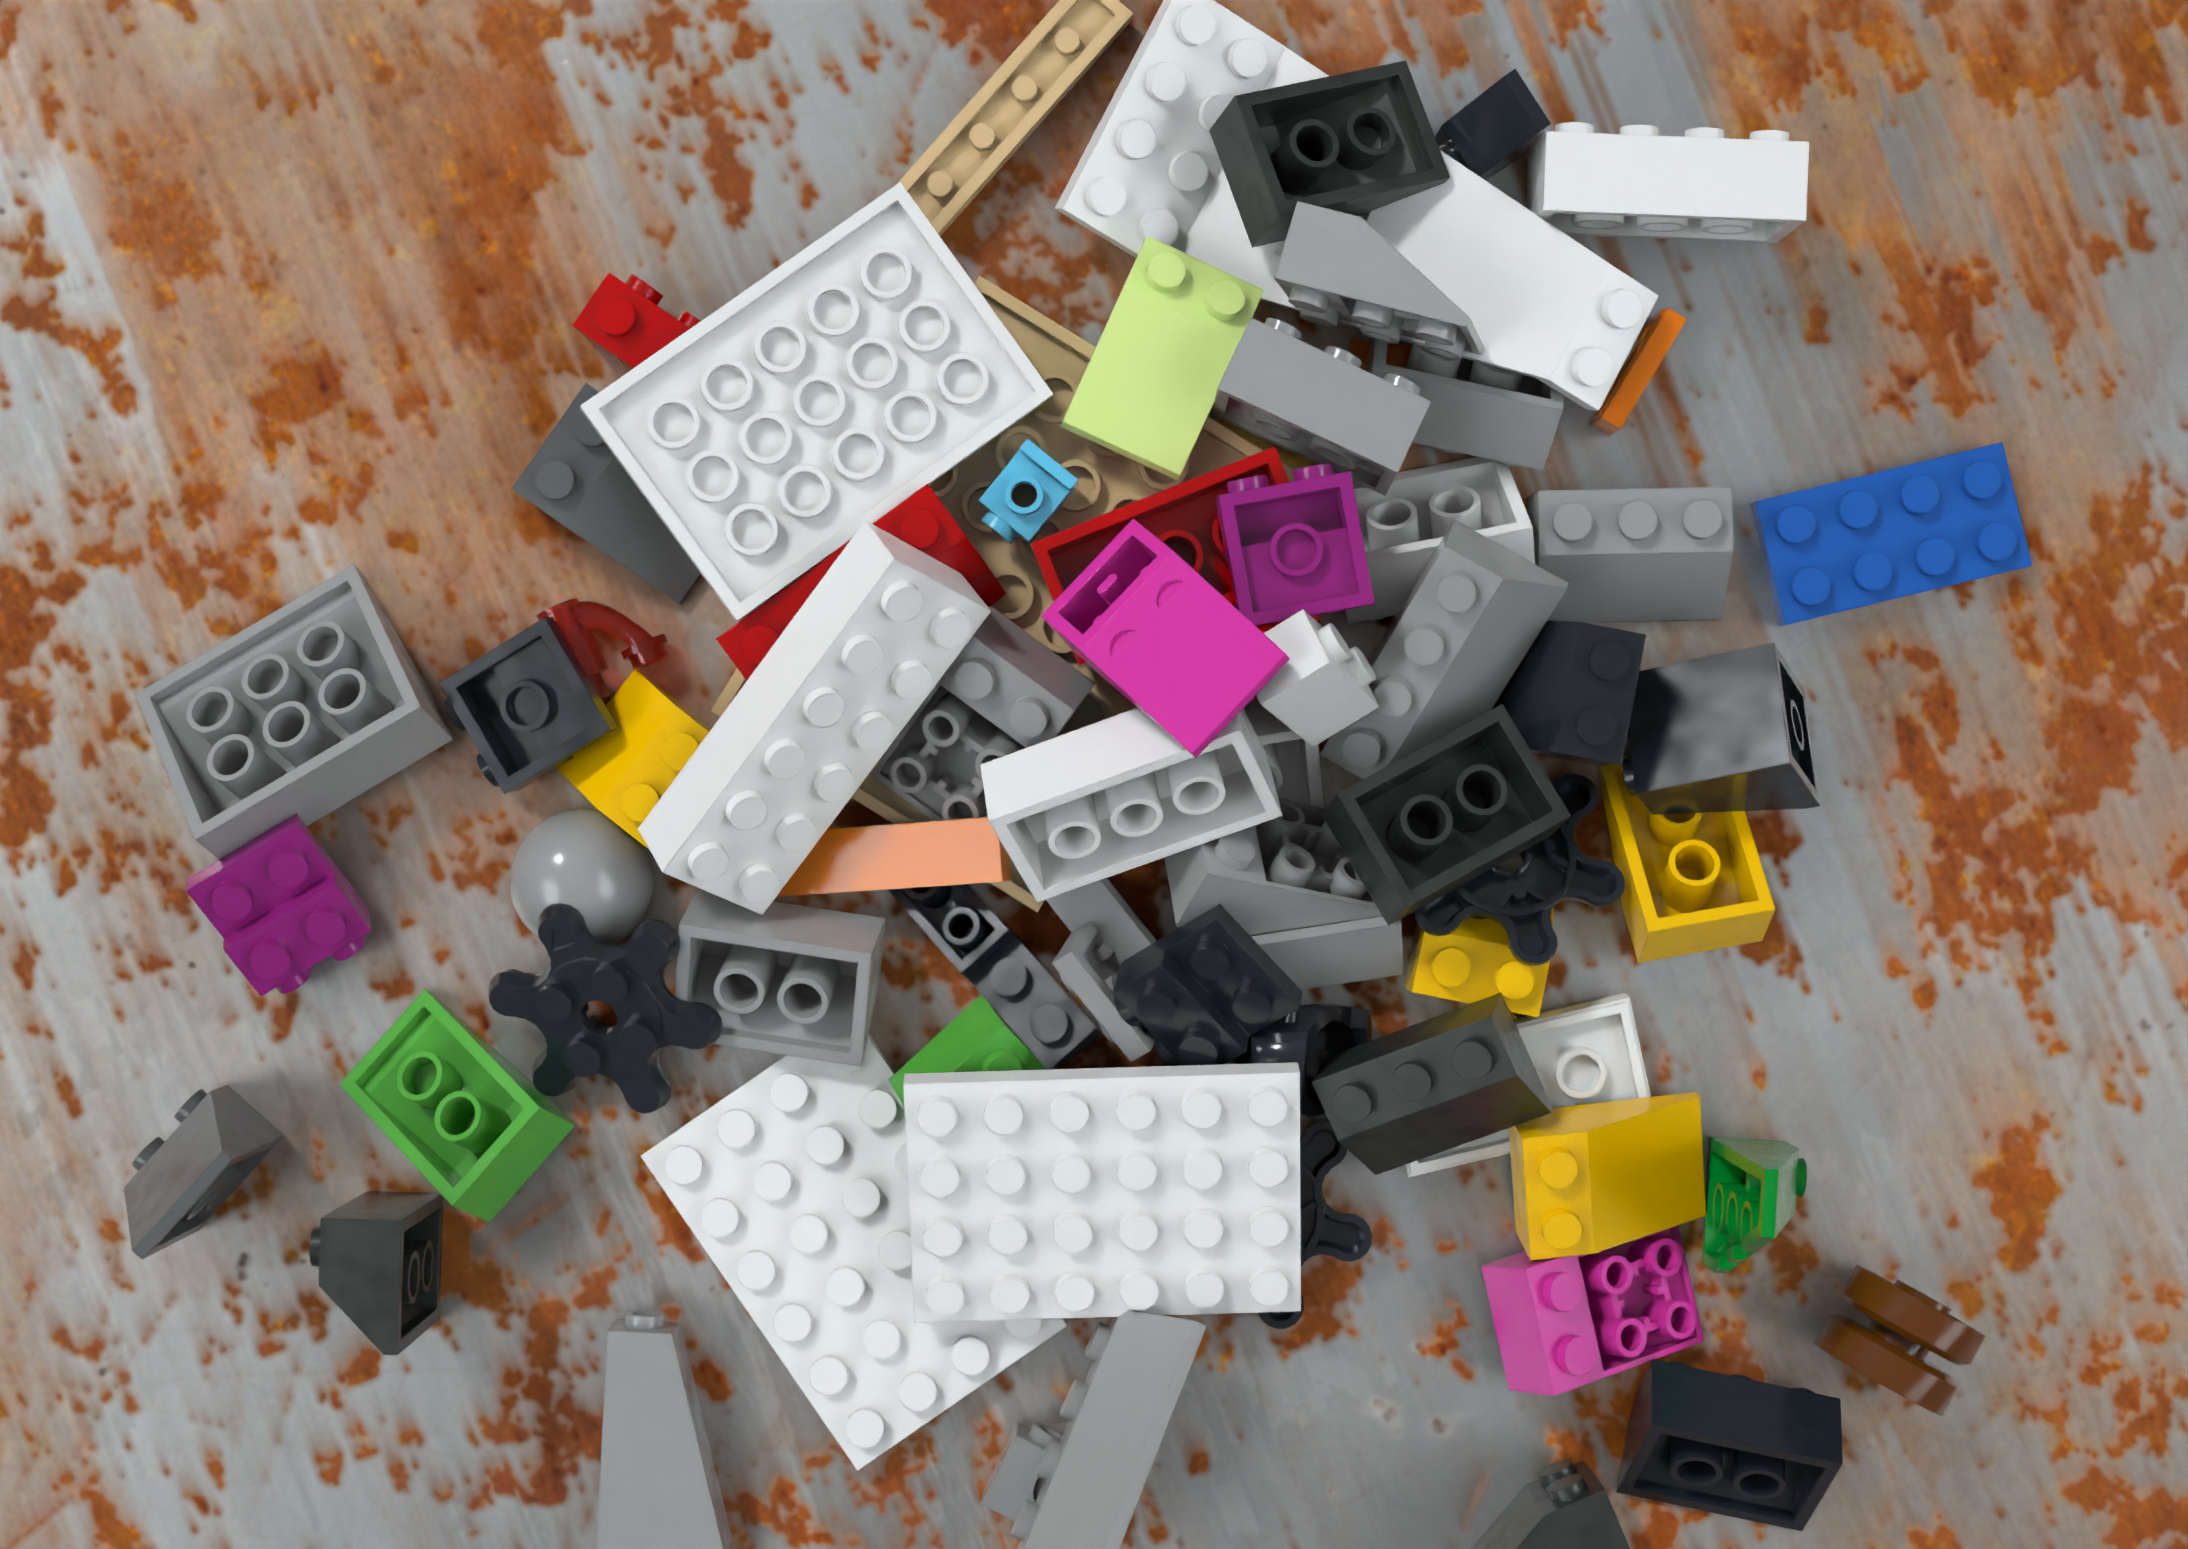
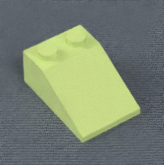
[1060,236,1264,481]

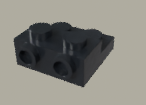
[439,617,618,794]
[1113,904,1303,1066]

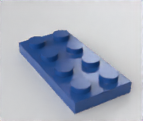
[1750,442,2032,626]

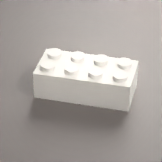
[1525,122,1809,243]
[980,708,1282,902]

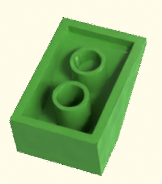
[339,989,576,1222]

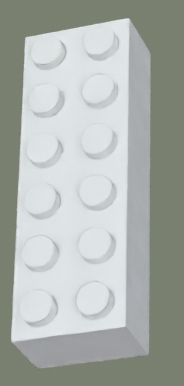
[638,520,991,915]

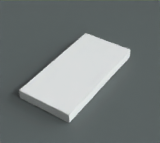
[1404,993,1651,1178]

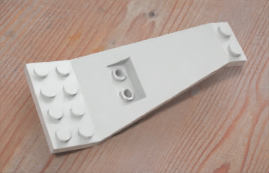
[1055,0,1659,411]

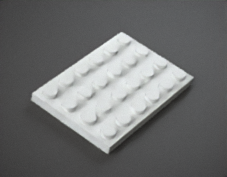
[580,182,1053,623]
[641,1034,1068,1471]
[903,1062,1301,1323]

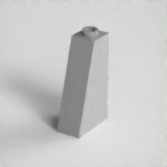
[596,1310,732,1549]

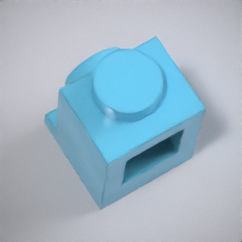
[979,438,1078,545]

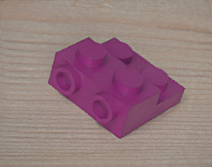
[1215,463,1375,626]
[186,814,371,996]

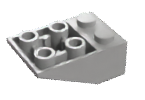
[1274,201,1484,359]
[871,607,1096,821]
[1164,798,1381,935]

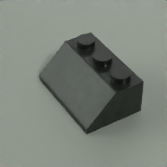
[1312,993,1553,1175]
[309,1191,443,1355]

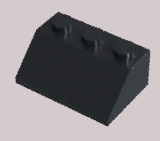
[1616,1359,1843,1531]

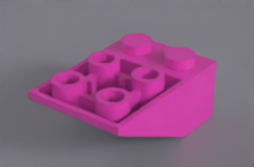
[1041,519,1290,758]
[1481,1225,1704,1396]

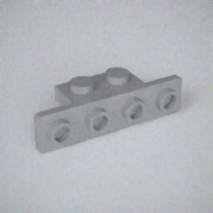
[1046,878,1157,1062]

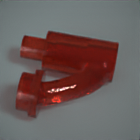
[536,598,669,700]

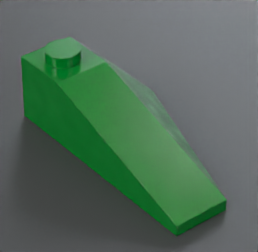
[1701,1136,1807,1273]

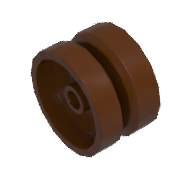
[1814,1264,1986,1416]

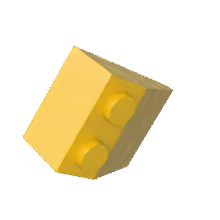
[1598,755,1775,963]
[1509,1092,1706,1261]

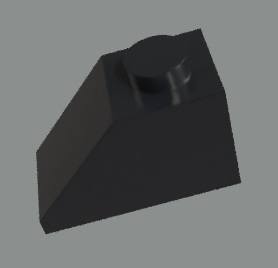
[1435,69,1551,181]

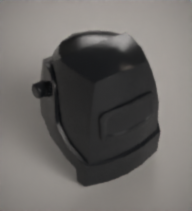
[1240,1004,1372,1116]

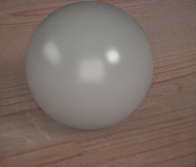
[509,809,654,945]

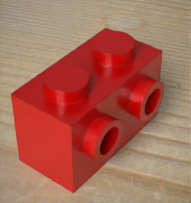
[572,273,701,369]

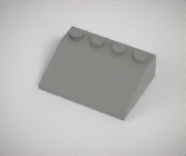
[135,565,453,859]

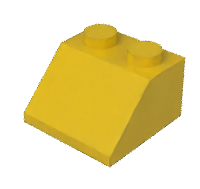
[557,669,712,848]
[1404,909,1553,1018]

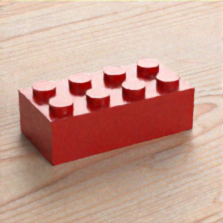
[1030,446,1289,669]

